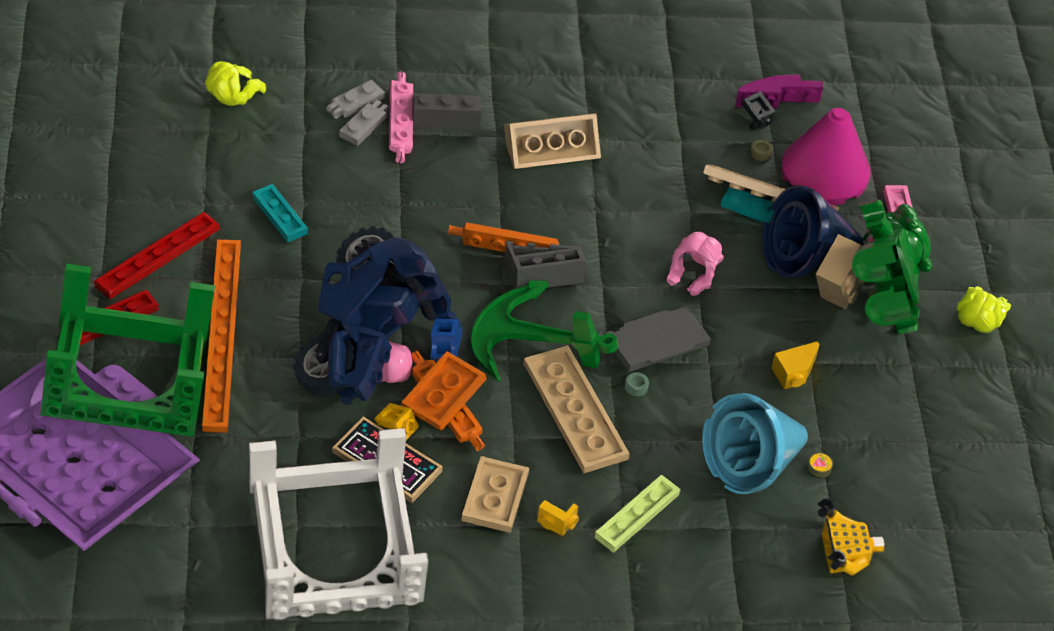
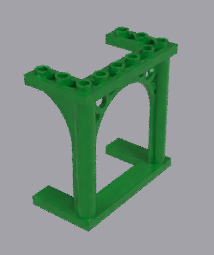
[40,263,215,437]

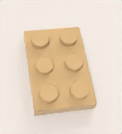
[461,456,529,533]

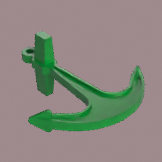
[471,280,619,382]

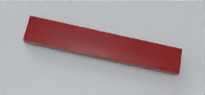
[94,212,220,300]

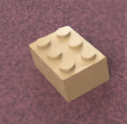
[816,234,865,309]

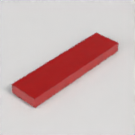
[80,289,159,345]

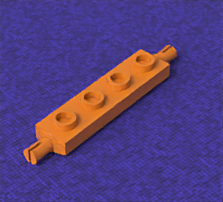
[448,222,559,252]
[411,351,485,451]

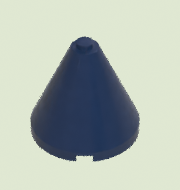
[763,185,864,278]

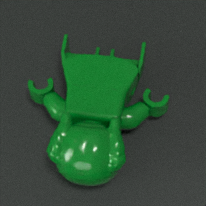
[852,199,933,334]

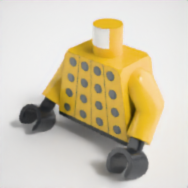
[818,498,884,576]

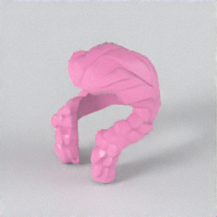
[666,232,724,296]

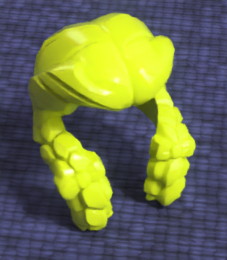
[205,62,266,106]
[957,286,1011,333]

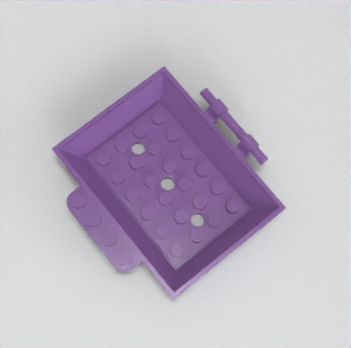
[0,358,200,551]

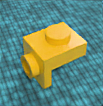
[537,500,579,536]

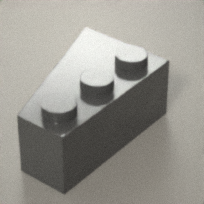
[505,241,586,288]

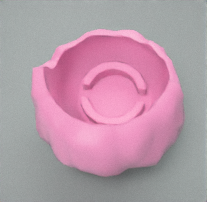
[381,341,412,383]

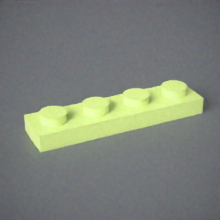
[595,475,680,553]

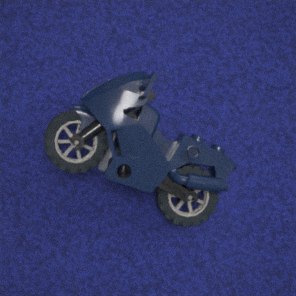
[293,226,462,405]

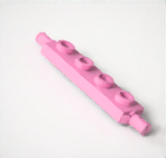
[389,72,413,164]

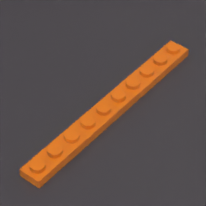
[202,239,241,433]

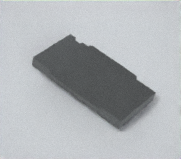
[606,306,711,372]

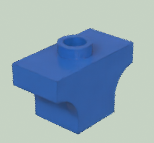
[431,318,463,363]

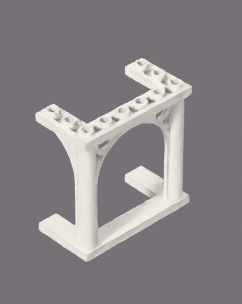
[249,428,428,620]

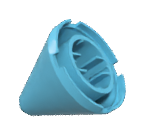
[702,393,808,494]

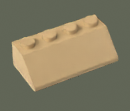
[504,114,601,169]

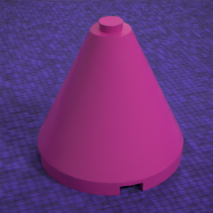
[781,108,871,205]

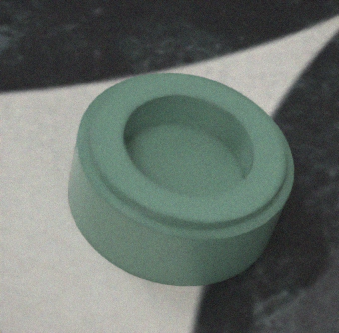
[624,372,649,396]

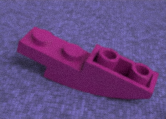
[735,75,823,108]

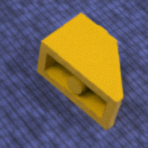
[771,341,819,389]

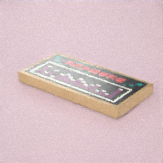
[332,417,443,503]

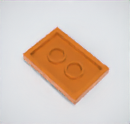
[401,351,486,431]

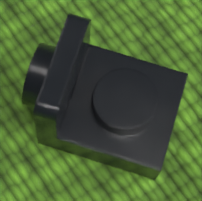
[741,92,775,130]

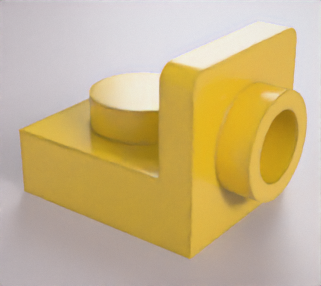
[375,403,419,440]

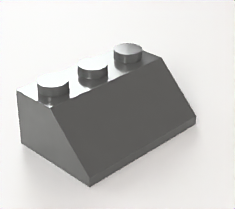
[413,93,481,130]

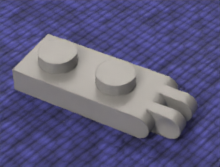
[326,80,385,119]
[339,100,389,146]

